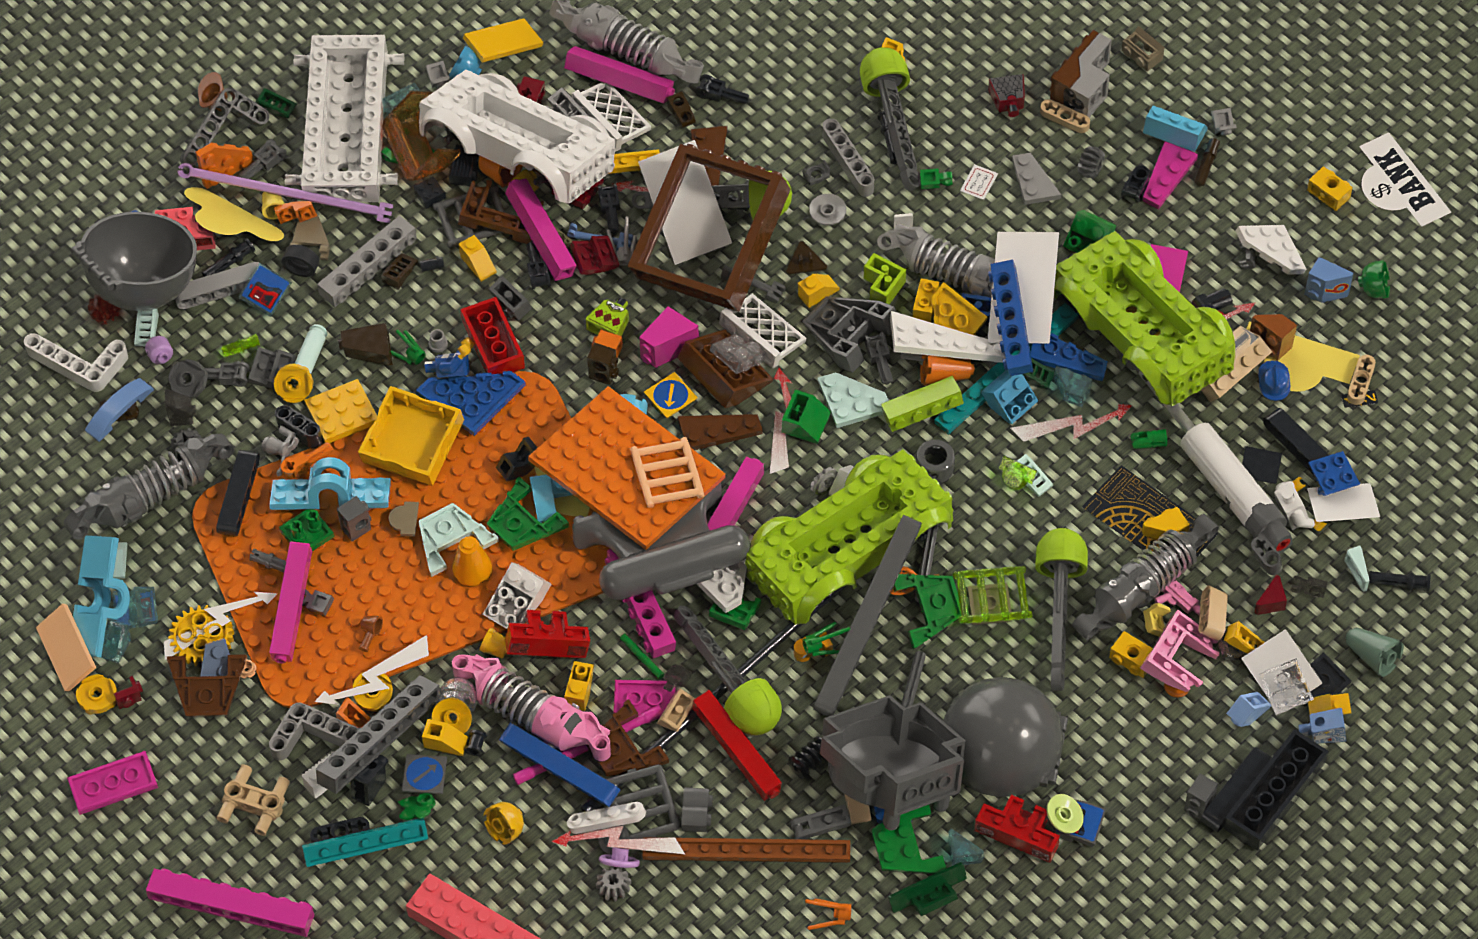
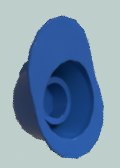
[1258,360,1291,401]

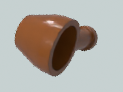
[359,615,383,652]

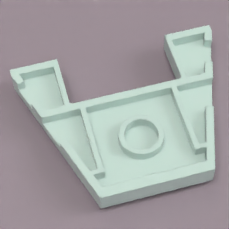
[419,503,499,577]

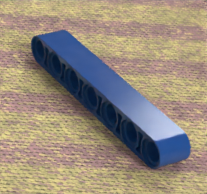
[499,723,620,807]

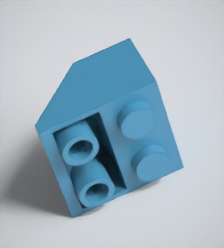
[981,370,1038,424]

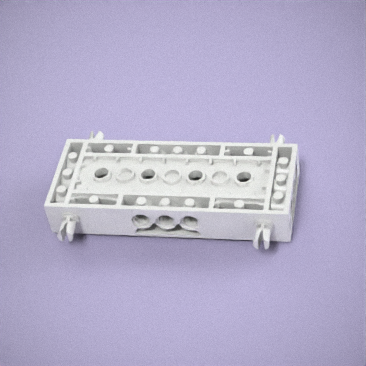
[285,35,405,203]

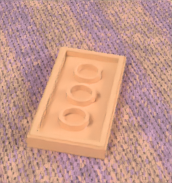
[36,603,96,692]

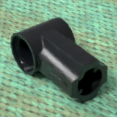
[1191,288,1233,310]

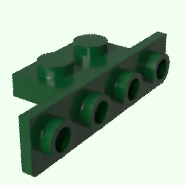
[888,862,967,916]

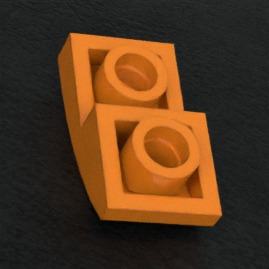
[274,201,317,224]

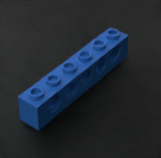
[988,259,1033,376]

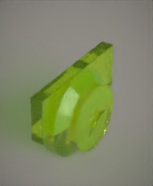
[999,456,1037,490]

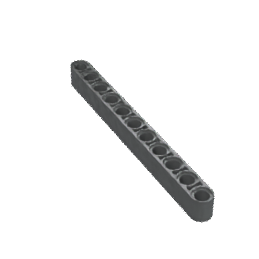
[813,515,922,717]

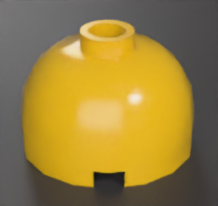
[483,802,524,845]

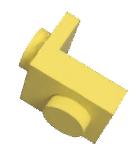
[1143,603,1171,637]

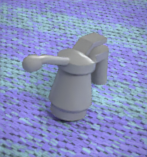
[262,426,299,476]

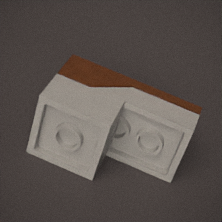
[1049,30,1112,118]

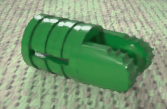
[1130,429,1168,449]

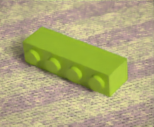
[881,376,964,432]

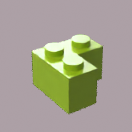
[864,253,906,304]

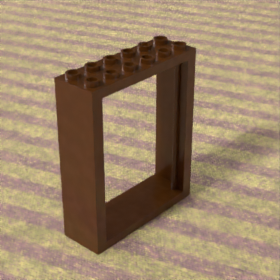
[628,144,791,312]

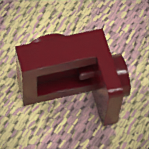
[114,675,143,709]

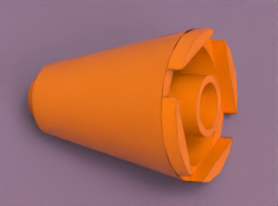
[920,355,975,386]

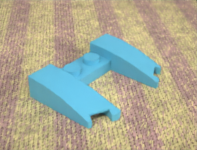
[530,475,573,523]

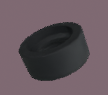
[281,245,320,277]

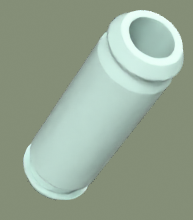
[292,324,327,383]

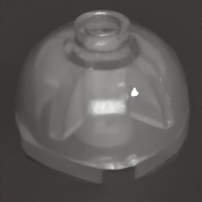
[436,677,478,717]

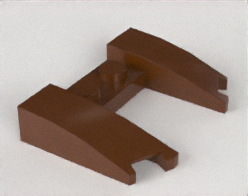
[458,180,544,244]

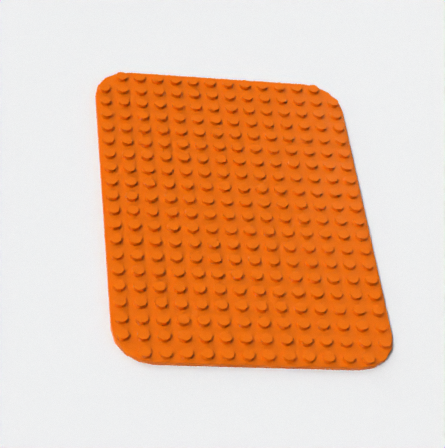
[192,371,609,708]

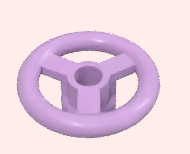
[599,847,640,868]

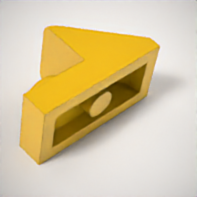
[1307,693,1351,715]

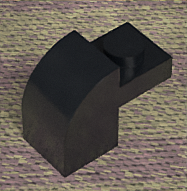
[496,437,537,481]

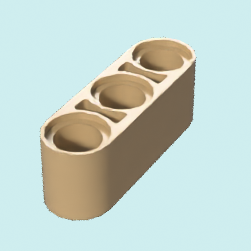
[1198,586,1227,641]

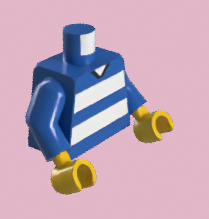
[425,337,474,378]

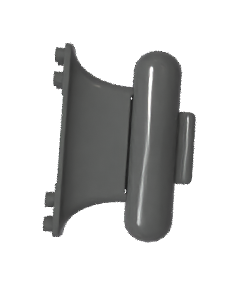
[572,483,751,600]

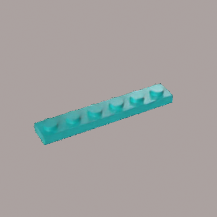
[302,818,429,867]

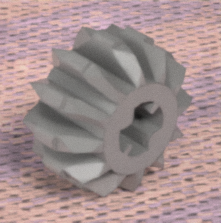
[596,866,631,902]

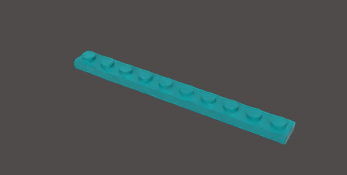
[934,303,1079,435]

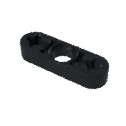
[310,817,370,843]

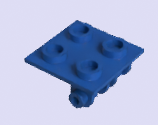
[1308,451,1360,496]

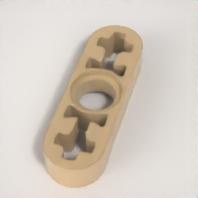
[1040,99,1090,133]
[1347,355,1376,405]

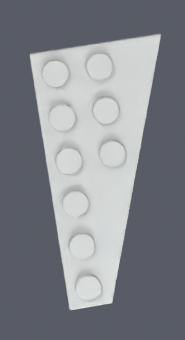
[890,311,1006,363]

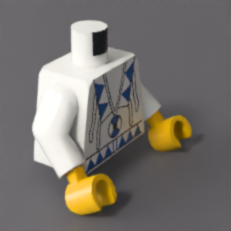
[1274,477,1327,531]

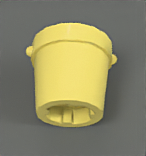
[261,192,285,220]

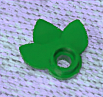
[398,793,436,820]

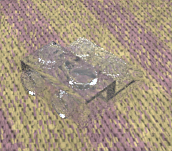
[710,334,766,374]

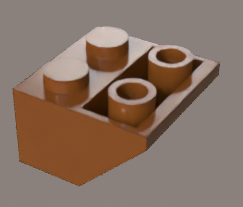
[1250,314,1297,361]

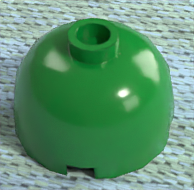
[1358,260,1390,298]

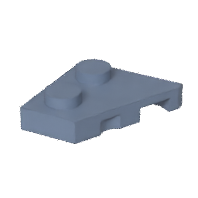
[200,638,230,676]

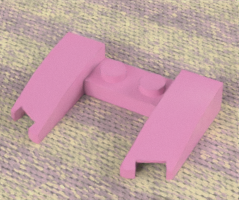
[1140,610,1219,692]

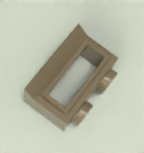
[1122,26,1165,72]

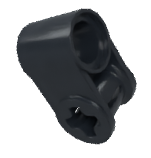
[1121,165,1150,203]

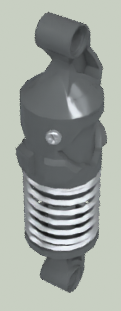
[1072,514,1219,640]

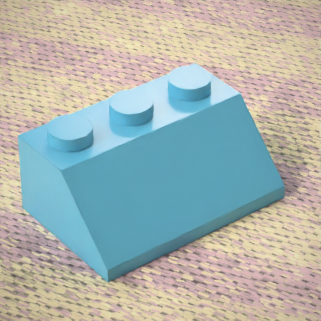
[1143,106,1208,152]

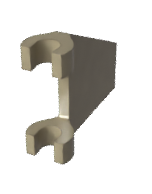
[290,215,330,260]

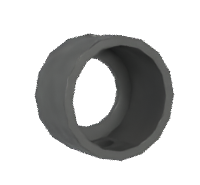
[916,439,955,483]

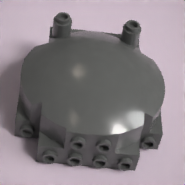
[820,695,966,830]

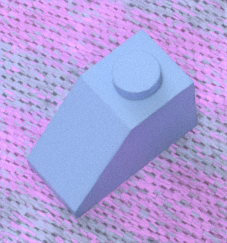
[1226,692,1272,727]

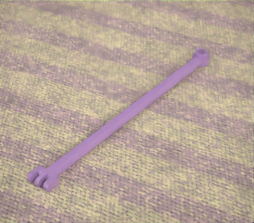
[178,163,393,223]

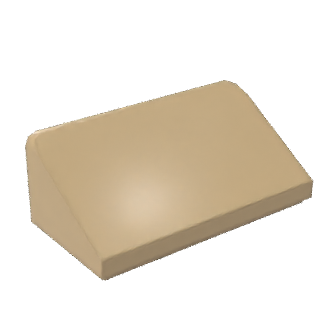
[657,688,695,732]

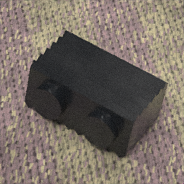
[449,144,480,186]

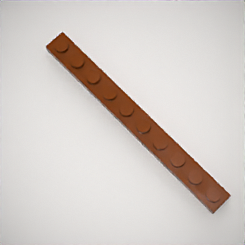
[643,837,850,862]

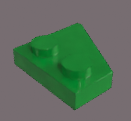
[709,598,761,630]

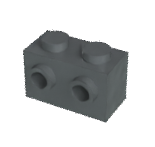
[489,276,532,321]

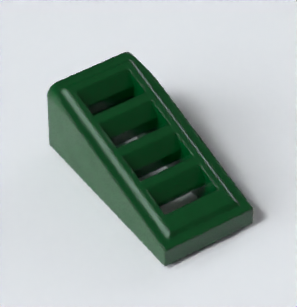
[256,88,297,119]
[1023,358,1055,389]

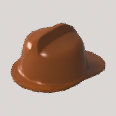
[198,72,228,111]

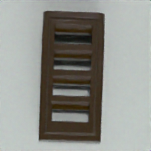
[381,253,418,290]

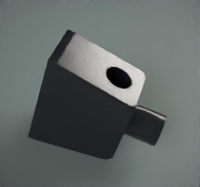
[350,755,389,806]

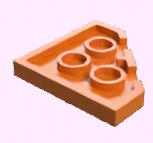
[196,143,254,189]

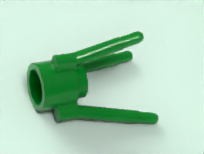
[391,330,426,365]
[802,622,851,657]

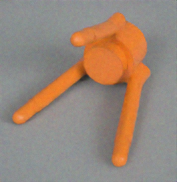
[805,899,851,930]

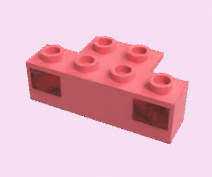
[155,207,216,250]

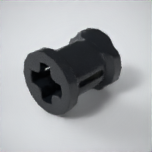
[465,730,487,756]

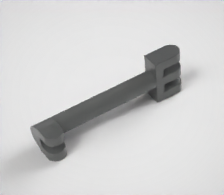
[721,265,786,303]

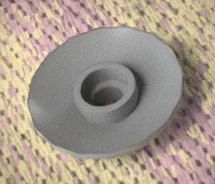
[809,194,846,225]

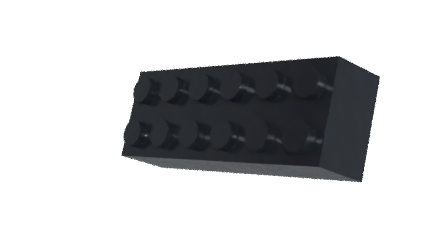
[1223,729,1329,851]

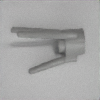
[606,216,637,265]

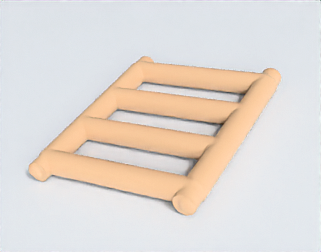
[630,437,705,508]

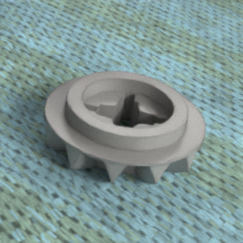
[811,467,837,494]

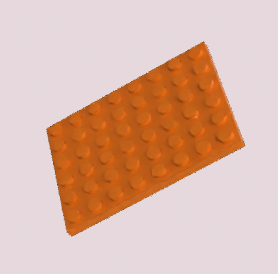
[528,386,726,550]

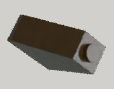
[338,323,393,365]

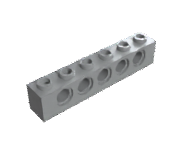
[317,215,417,307]

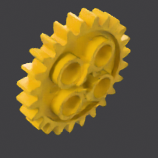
[168,605,234,666]

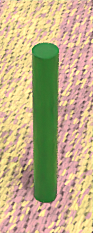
[620,633,664,680]

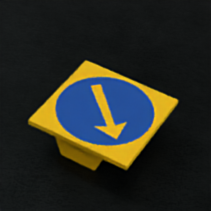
[644,372,698,418]

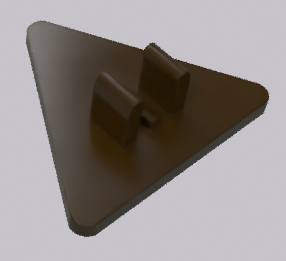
[786,241,827,275]

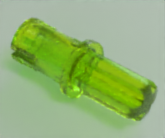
[221,334,260,357]

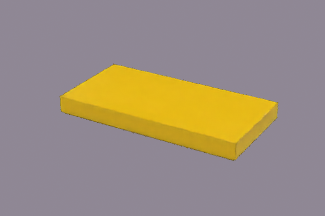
[463,18,543,63]

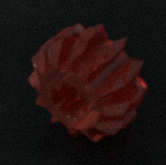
[88,294,121,324]

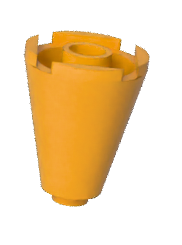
[452,536,492,586]

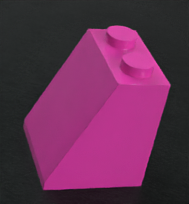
[639,306,699,368]

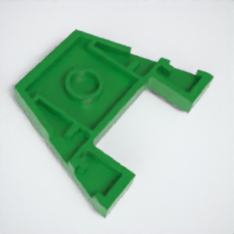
[487,476,570,551]
[893,574,964,649]
[871,805,946,874]

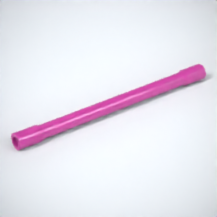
[513,705,663,785]

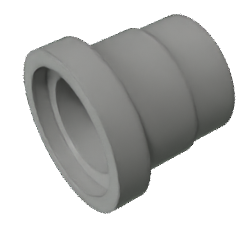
[428,329,448,353]

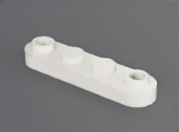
[567,802,646,834]

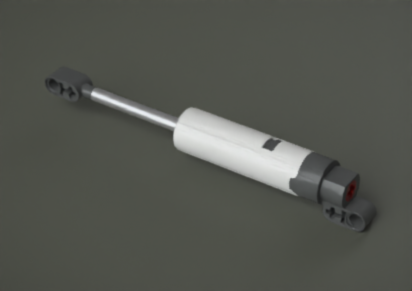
[1114,346,1293,575]

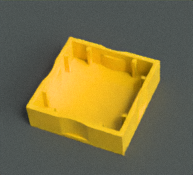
[358,386,464,486]

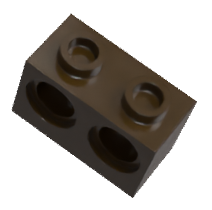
[587,342,619,385]

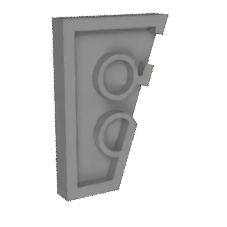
[1012,153,1061,205]

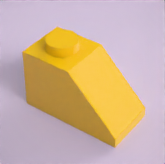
[459,235,497,282]
[798,274,840,308]

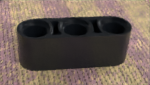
[275,405,323,448]

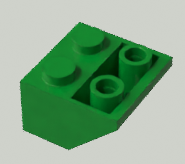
[1063,210,1117,253]
[781,389,831,444]

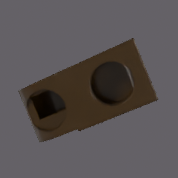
[667,91,696,129]

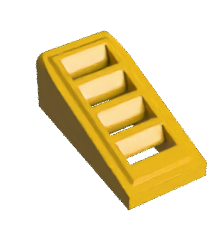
[1224,621,1265,654]

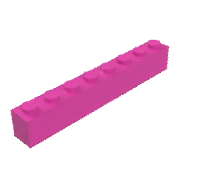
[146,869,314,937]

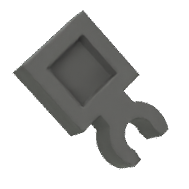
[302,589,334,616]

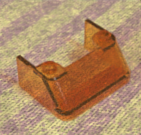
[382,91,461,181]

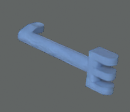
[567,223,633,252]

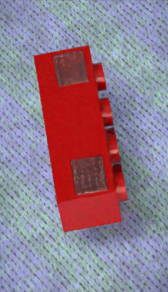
[505,610,590,658]
[974,794,1060,863]

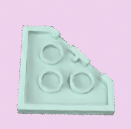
[818,372,889,428]

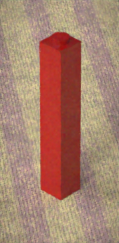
[692,690,782,801]

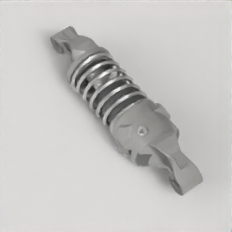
[549,0,704,83]
[877,224,995,297]

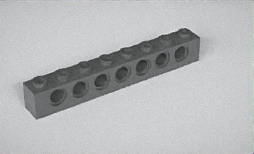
[316,675,440,794]

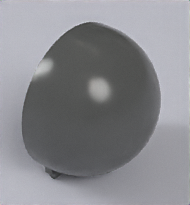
[71,212,197,311]
[943,677,1068,797]

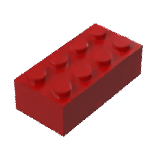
[460,297,525,374]

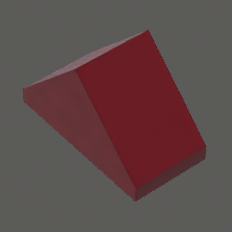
[1254,574,1287,615]

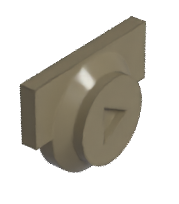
[389,501,419,536]

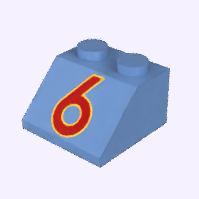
[1304,257,1353,303]

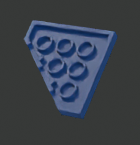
[416,371,526,436]

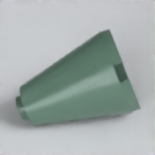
[1345,627,1404,677]

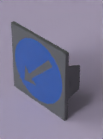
[402,754,447,794]

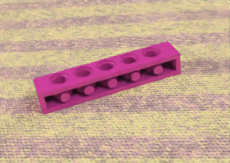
[605,549,676,659]

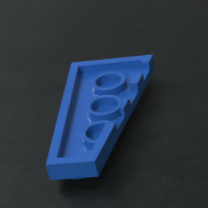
[1030,333,1108,381]

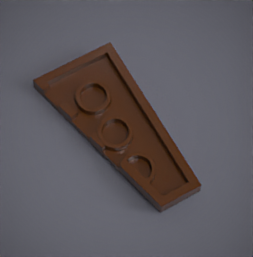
[691,126,728,186]
[678,414,763,450]

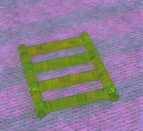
[953,566,1033,624]

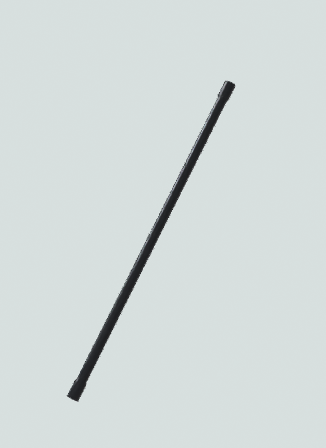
[580,585,847,812]

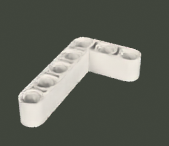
[24,333,128,392]

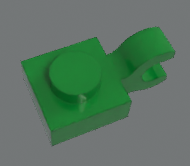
[920,168,953,189]

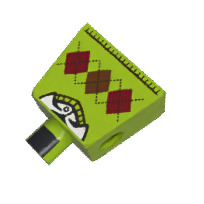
[585,298,629,336]

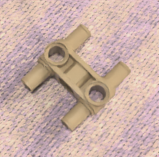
[217,764,290,836]

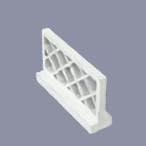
[572,82,651,152]
[719,293,806,369]

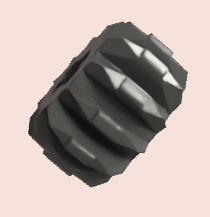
[1078,146,1105,179]

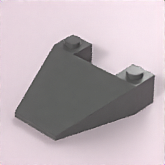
[802,296,896,373]

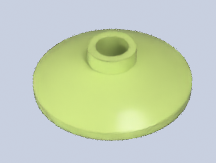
[1047,794,1083,834]

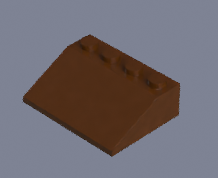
[677,329,774,409]

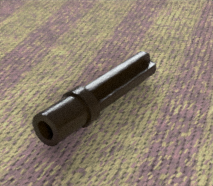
[1194,138,1220,187]

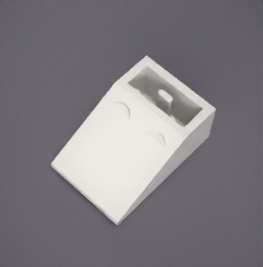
[483,562,552,629]

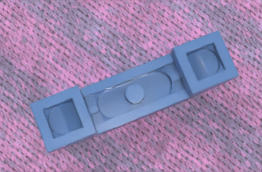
[85,378,154,442]

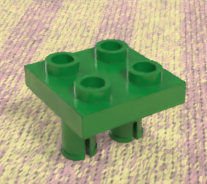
[279,509,335,551]

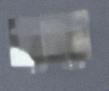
[1259,658,1314,715]

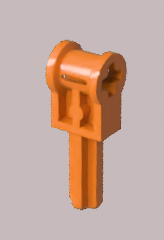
[280,442,333,480]

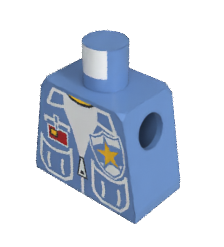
[1298,708,1346,744]

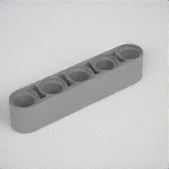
[822,119,874,197]
[175,262,262,309]

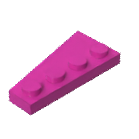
[1143,141,1198,210]

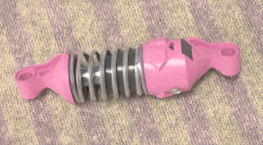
[452,654,611,761]

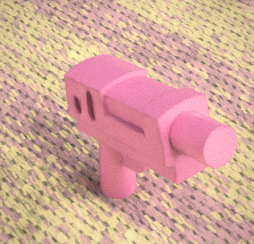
[1154,580,1200,615]

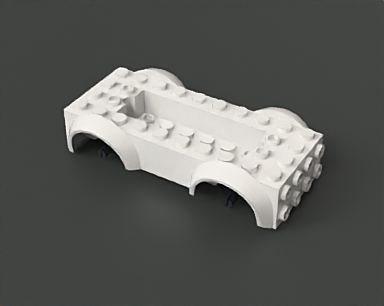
[419,70,616,204]

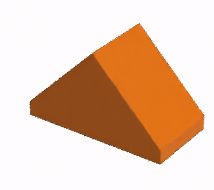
[336,697,371,728]

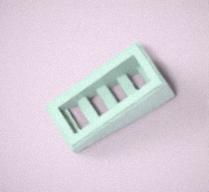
[134,309,159,347]
[1012,454,1053,497]
[1344,546,1370,592]

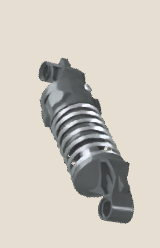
[64,434,234,540]

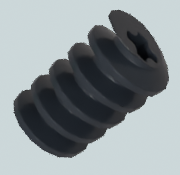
[788,736,827,779]

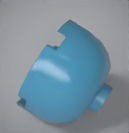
[449,46,482,79]

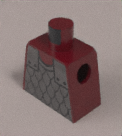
[988,74,1025,117]

